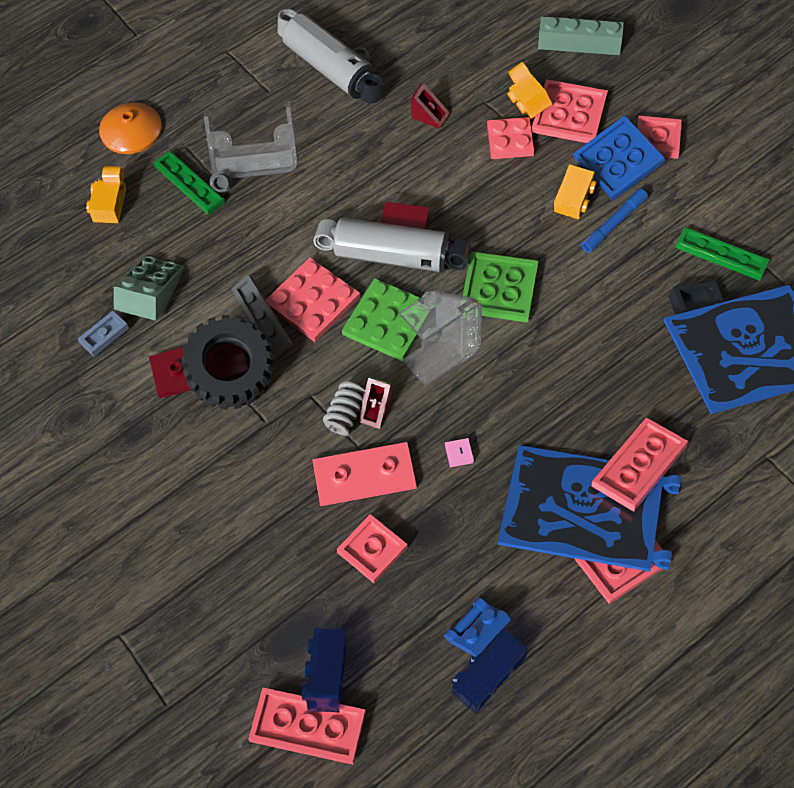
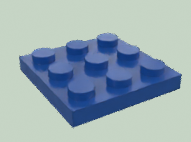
[573,115,665,201]

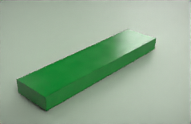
[153,151,225,216]
[676,227,770,281]

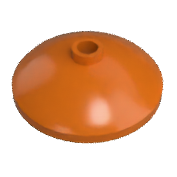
[99,102,162,154]

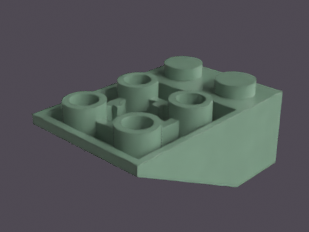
[114,256,184,321]

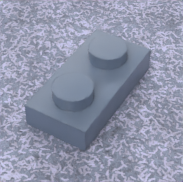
[78,311,129,357]

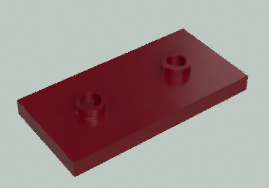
[149,344,248,399]

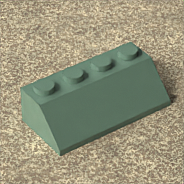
[538,16,624,55]

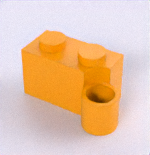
[507,62,552,119]
[554,164,597,219]
[87,166,126,223]

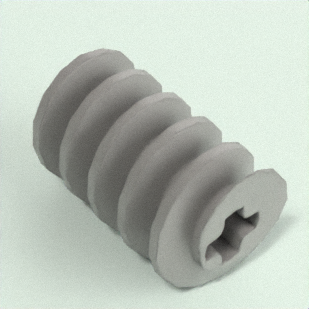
[323,381,365,436]

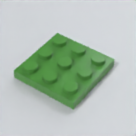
[460,252,538,323]
[342,278,435,361]

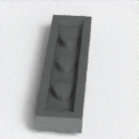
[231,275,293,358]

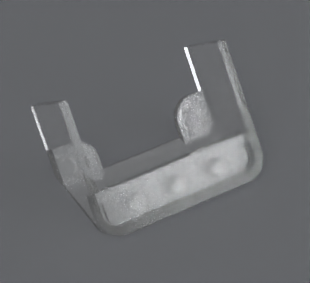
[204,101,297,179]
[400,291,482,387]

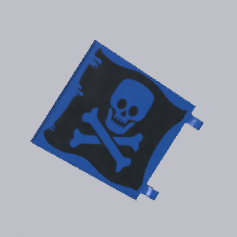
[663,285,794,414]
[498,445,681,572]

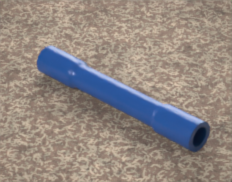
[581,189,648,253]

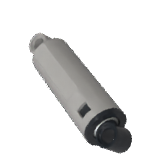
[277,9,383,104]
[313,217,471,273]

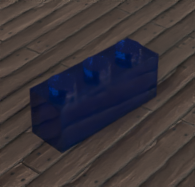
[302,628,347,713]
[451,628,528,714]

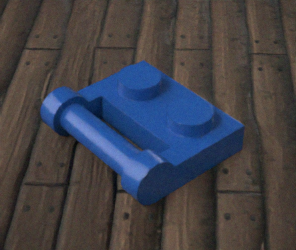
[444,598,511,657]

